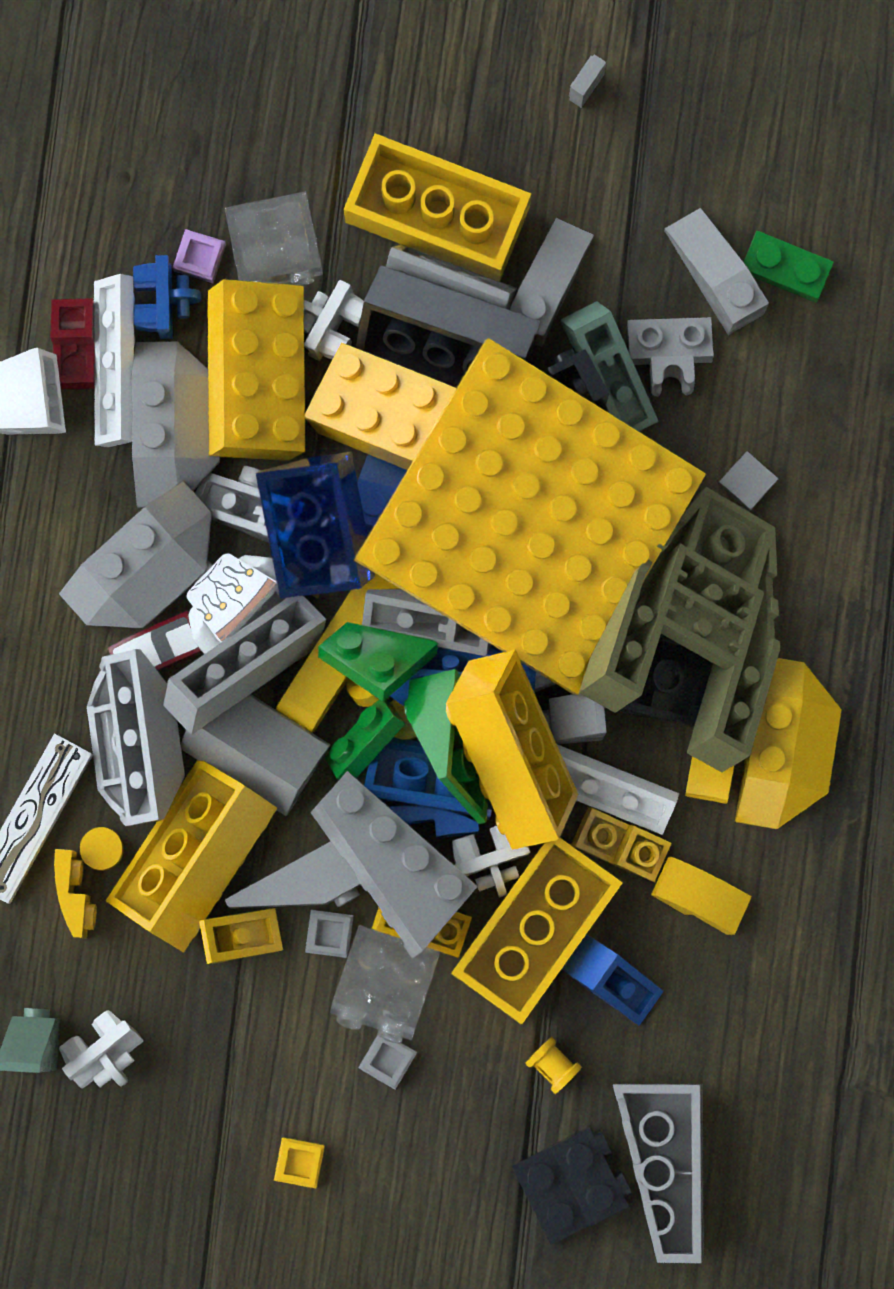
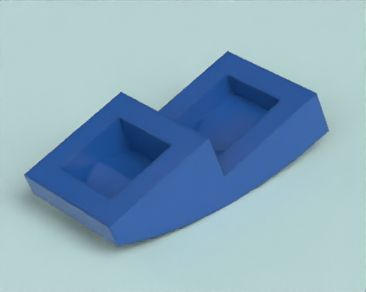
[390,805,479,839]

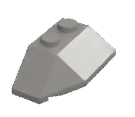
[132,341,220,508]
[59,481,212,628]
[87,649,185,826]

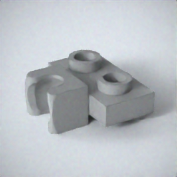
[627,317,714,396]

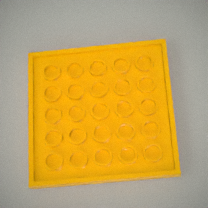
[354,338,706,695]

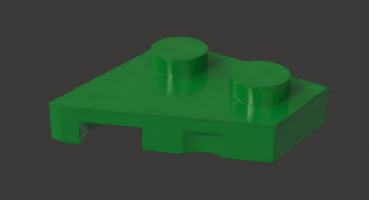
[318,622,438,702]

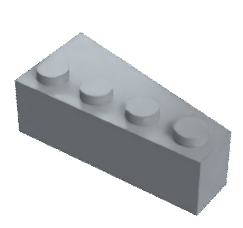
[311,771,478,958]
[613,1084,704,1263]

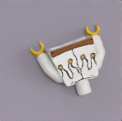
[186,554,319,654]

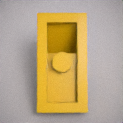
[199,908,283,964]

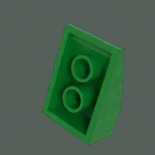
[404,669,488,824]

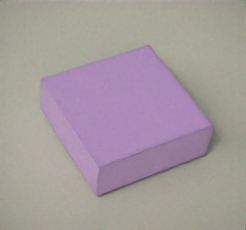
[173,229,226,283]

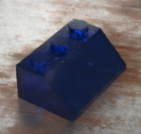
[255,452,375,599]

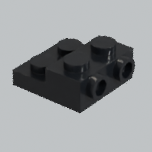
[619,634,711,727]
[512,1127,632,1245]

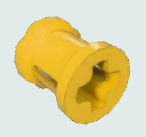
[525,1036,582,1094]

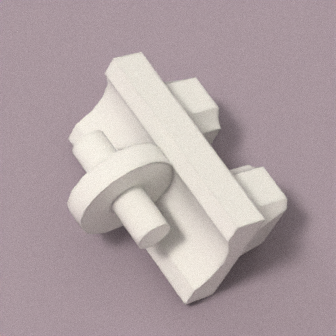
[304,280,364,361]
[452,826,530,898]
[59,1010,143,1089]

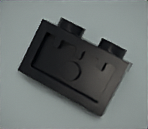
[547,349,609,410]

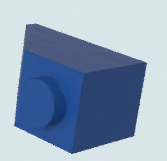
[347,454,407,533]
[562,934,664,1026]

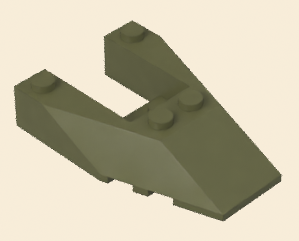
[579,487,780,772]

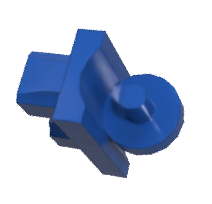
[133,255,201,339]

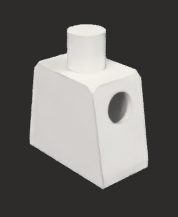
[0,348,66,434]

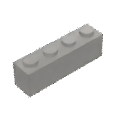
[163,591,326,735]

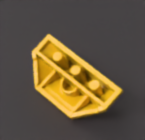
[735,658,842,829]

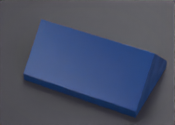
[364,737,492,820]

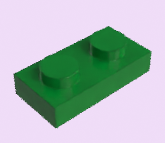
[743,231,834,303]
[325,699,405,780]

